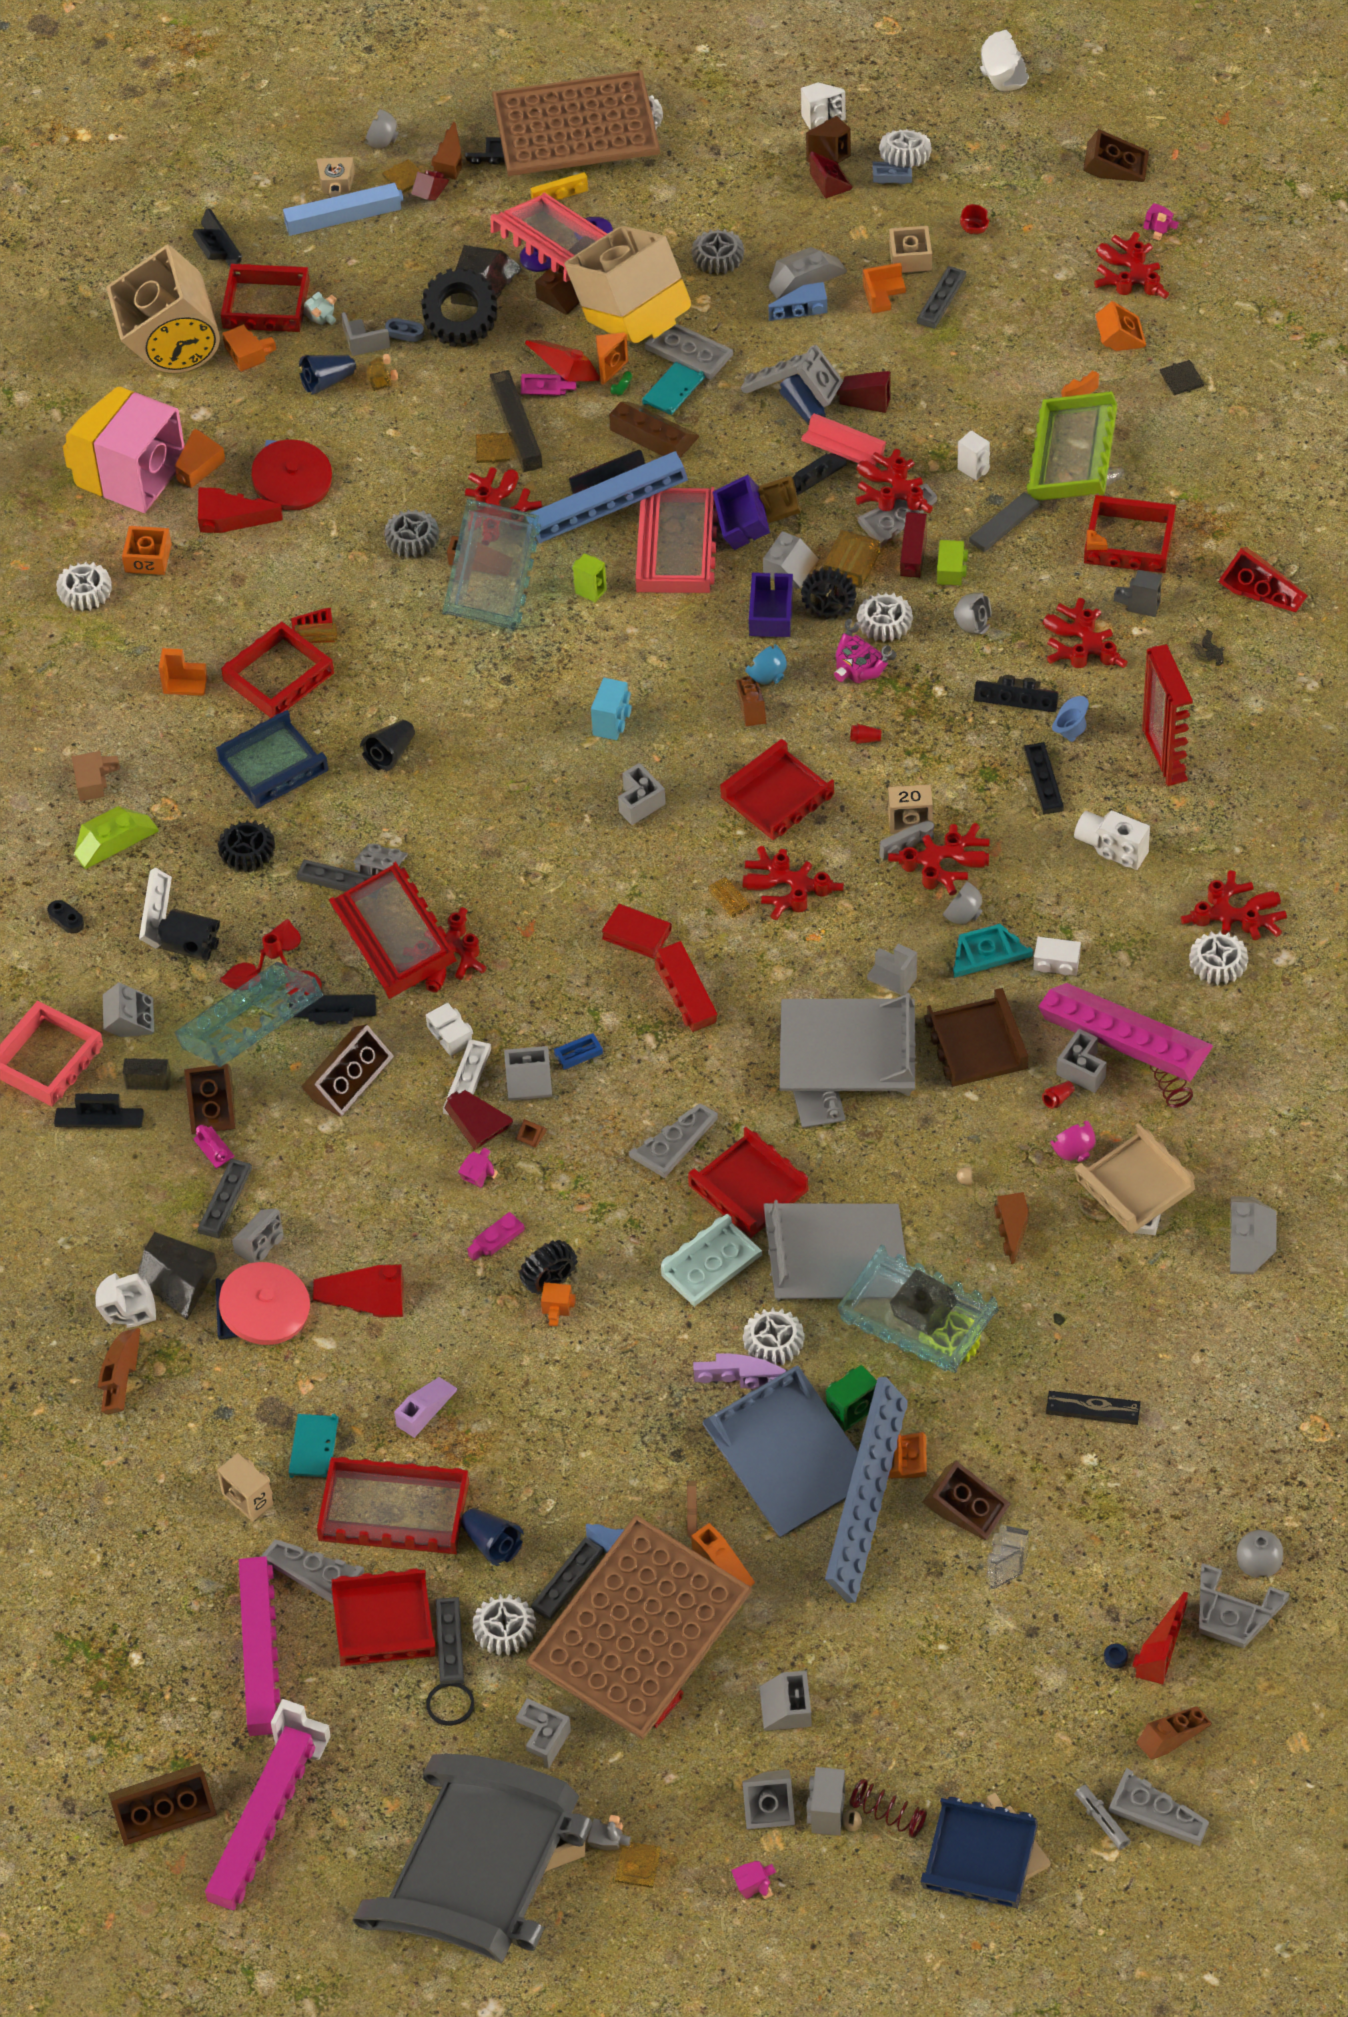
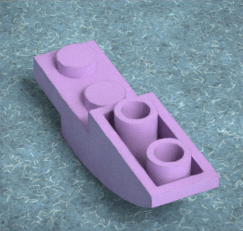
[693,1354,786,1389]

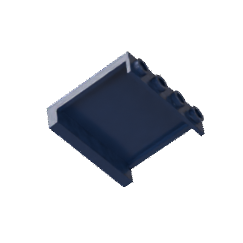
[920,1797,1038,1909]

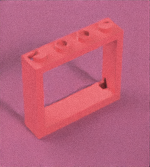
[0,1000,103,1107]

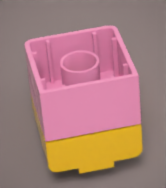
[63,386,184,513]

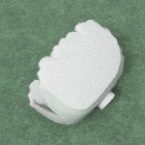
[980,30,1029,92]

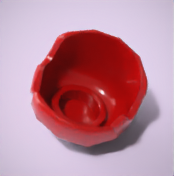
[960,204,990,235]

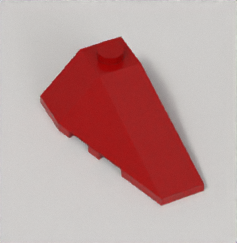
[525,340,600,382]
[1132,1592,1188,1684]

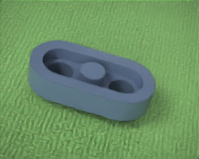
[385,318,424,342]

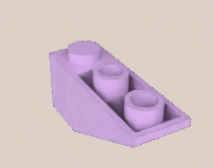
[394,1377,457,1438]

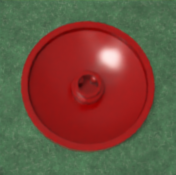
[251,439,332,510]

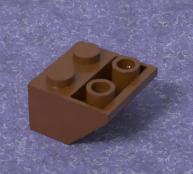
[806,116,851,163]

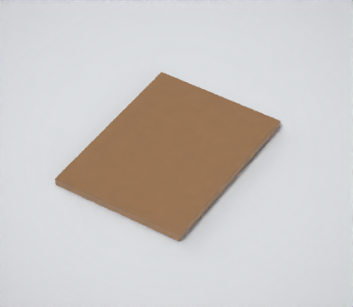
[492,70,660,176]
[526,1515,752,1740]

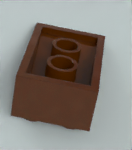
[1083,129,1149,182]
[184,1064,236,1135]
[922,1461,1011,1540]

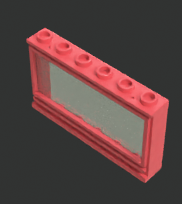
[491,193,607,282]
[635,487,718,593]

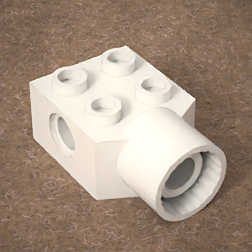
[1074,810,1150,870]

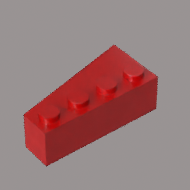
[655,941,718,1032]

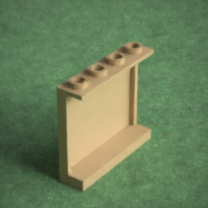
[1074,1124,1195,1234]

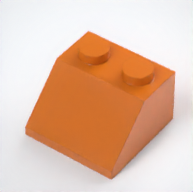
[1095,301,1146,351]

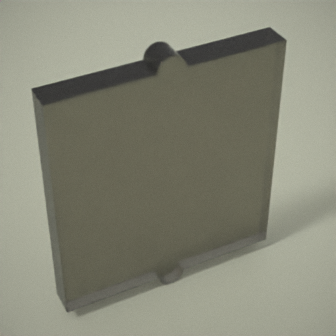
[1160,360,1204,395]

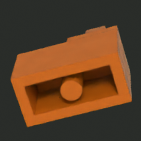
[222,324,276,372]

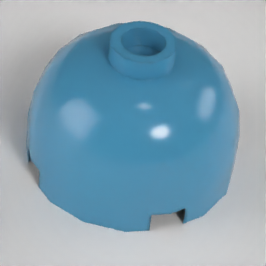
[745,644,787,685]

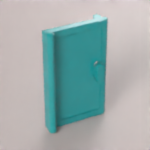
[642,362,705,415]
[288,1414,339,1478]

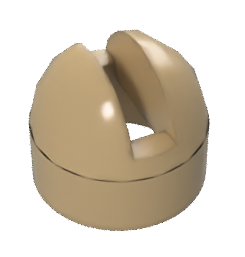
[957,1167,972,1185]
[842,1810,862,1831]

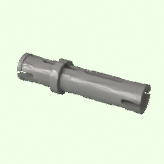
[1075,1785,1131,1850]

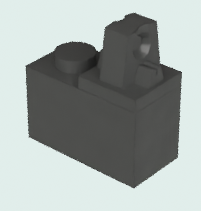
[1114,570,1162,617]

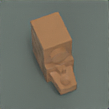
[71,751,120,801]

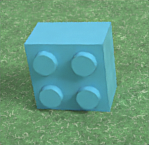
[591,677,632,740]

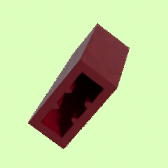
[836,371,891,413]
[900,512,927,578]
[444,1090,513,1150]

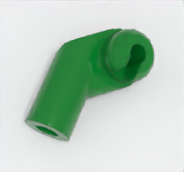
[610,371,633,396]

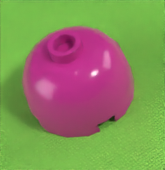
[1050,1121,1096,1162]

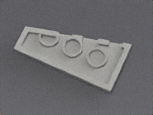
[858,483,937,548]
[261,1539,365,1604]

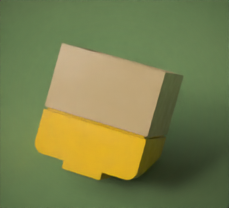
[564,226,691,343]

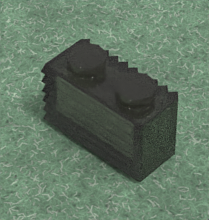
[122,1058,171,1091]

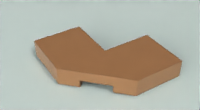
[687,1481,697,1538]

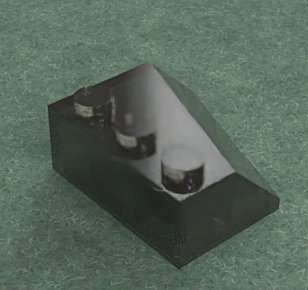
[450,245,522,307]
[138,1232,217,1320]

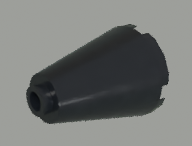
[360,720,415,772]

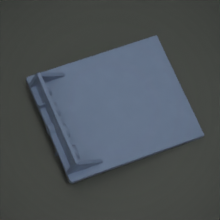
[702,1366,858,1538]

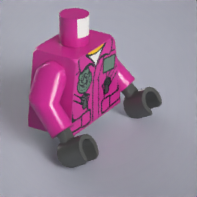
[834,619,897,683]

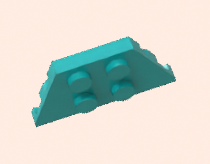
[953,924,1033,978]

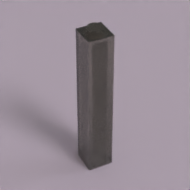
[490,370,543,473]

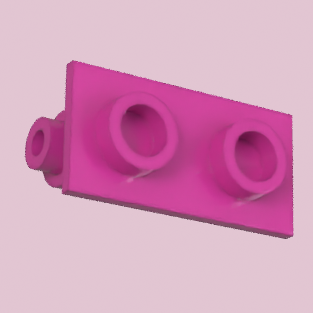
[193,1125,235,1169]

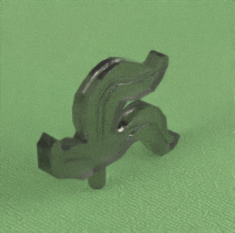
[1191,630,1225,666]

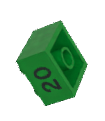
[826,1364,877,1432]

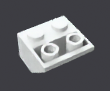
[801,82,846,130]

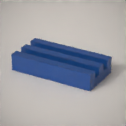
[554,1033,603,1070]

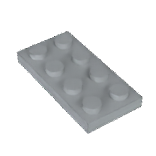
[645,324,733,380]

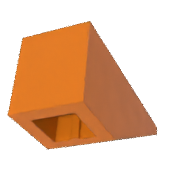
[691,1523,755,1587]

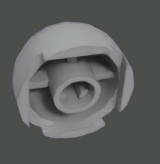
[364,109,399,148]
[954,593,992,634]
[943,881,983,924]
[1236,1530,1283,1578]

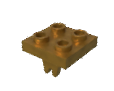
[758,476,801,523]

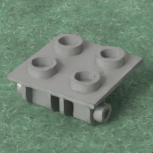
[353,843,408,876]
[793,1091,846,1128]

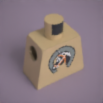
[317,157,355,198]

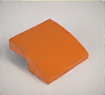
[888,1432,927,1478]

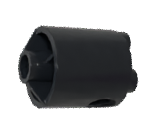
[158,909,220,961]

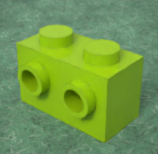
[937,540,968,586]
[572,553,607,603]

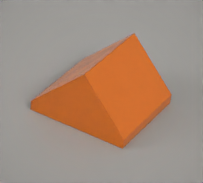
[596,332,628,385]

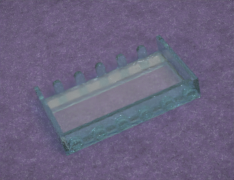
[442,499,541,631]
[837,1244,999,1373]

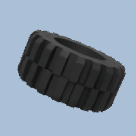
[421,267,498,347]

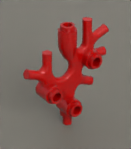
[1094,232,1169,299]
[855,449,933,513]
[465,467,542,546]
[1043,598,1128,668]
[888,823,990,896]
[742,846,844,920]
[1180,870,1287,940]
[395,907,487,993]

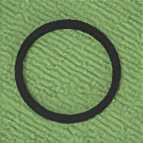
[426,1683,474,1726]

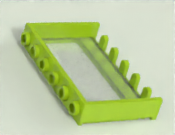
[1027,391,1118,501]

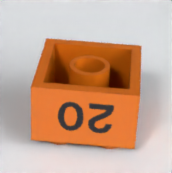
[122,526,172,575]

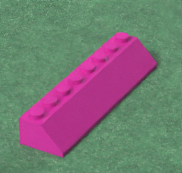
[1038,983,1213,1082]

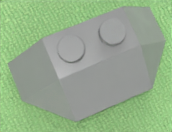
[769,247,847,300]
[1230,1196,1276,1275]

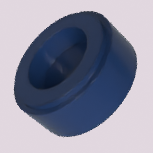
[1104,1644,1128,1669]

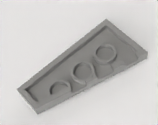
[629,1103,718,1178]
[1109,1767,1209,1846]

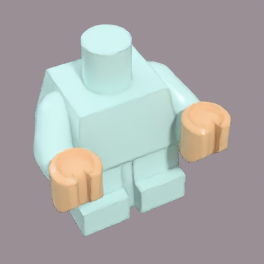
[303,292,337,325]

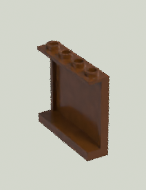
[924,988,1029,1087]

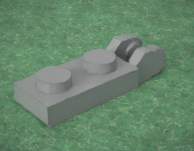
[879,821,934,861]

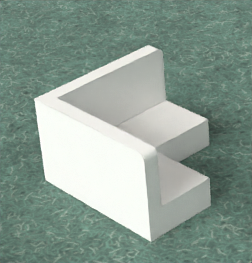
[271,1699,331,1760]

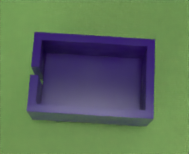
[713,474,770,550]
[749,573,794,637]

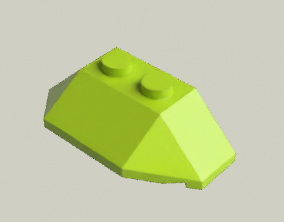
[74,806,159,869]

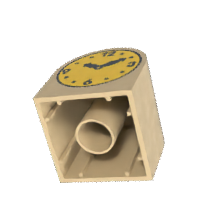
[106,244,220,373]

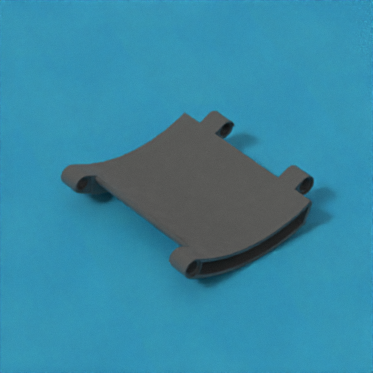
[353,1754,593,1964]

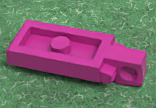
[520,374,576,396]
[467,1212,525,1261]

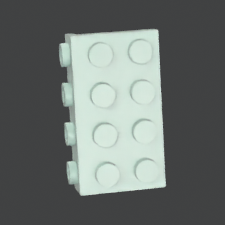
[661,1214,762,1307]

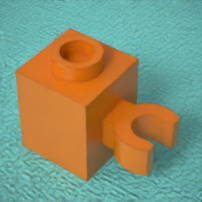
[541,1282,576,1326]

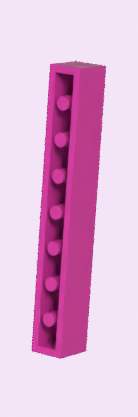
[239,1556,281,1736]
[205,1726,315,1911]

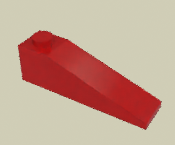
[198,487,283,533]
[1218,547,1308,613]
[313,1264,404,1318]

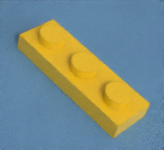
[530,172,588,200]

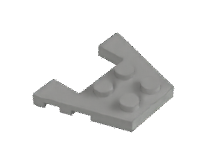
[1199,1563,1290,1649]

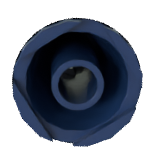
[299,355,356,395]
[779,374,826,425]
[461,1508,524,1566]

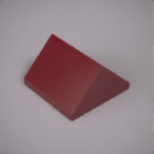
[809,152,853,198]

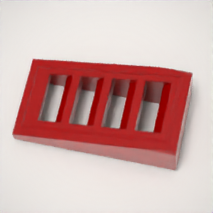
[291,607,334,636]

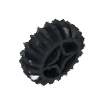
[801,566,857,619]
[218,819,275,872]
[519,1240,578,1295]

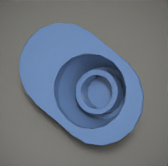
[1052,696,1089,742]

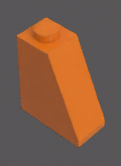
[175,428,225,488]

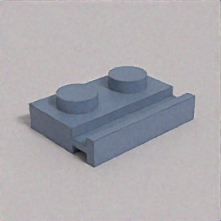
[872,161,912,184]

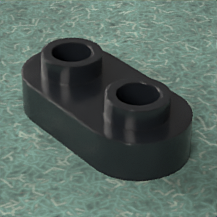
[47,900,84,934]

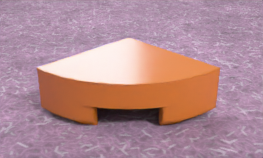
[1086,530,1108,550]

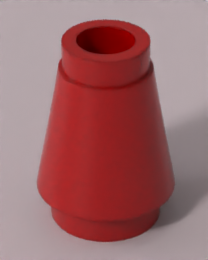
[850,723,882,744]
[1042,1081,1075,1109]

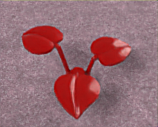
[220,919,322,995]

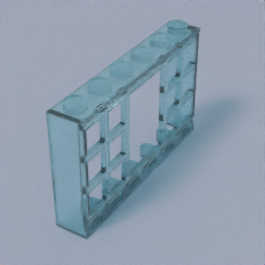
[174,962,324,1067]

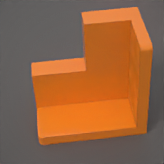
[863,263,906,314]
[159,648,208,696]

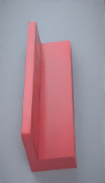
[801,413,886,466]

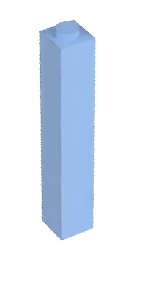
[283,183,403,236]

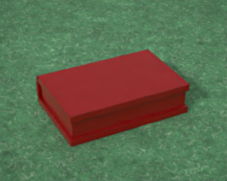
[602,903,672,959]

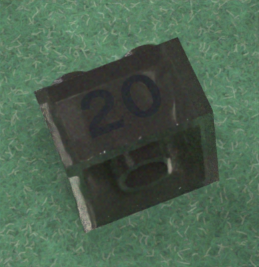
[889,1268,957,1337]

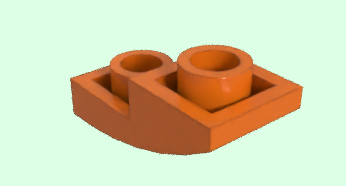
[1061,370,1099,397]

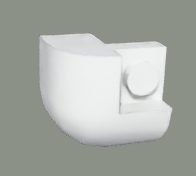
[96,1273,156,1328]

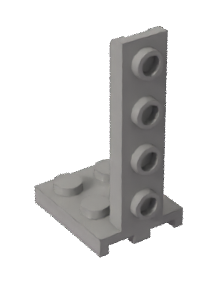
[740,345,843,407]

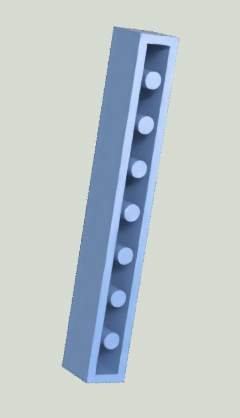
[526,451,688,543]

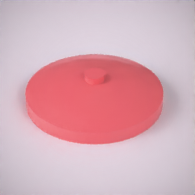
[219,1262,310,1345]

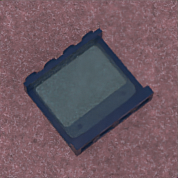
[216,710,329,809]

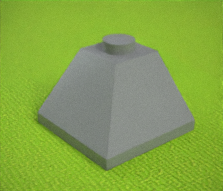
[742,1770,795,1829]

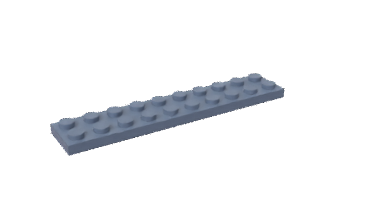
[825,1377,908,1603]

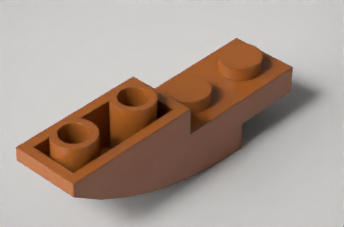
[97,1328,141,1415]

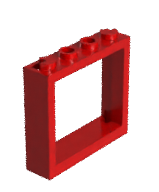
[221,264,310,332]
[1084,495,1176,573]
[221,621,334,718]

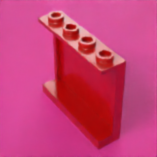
[720,739,835,840]
[688,1127,808,1238]
[331,1568,435,1667]

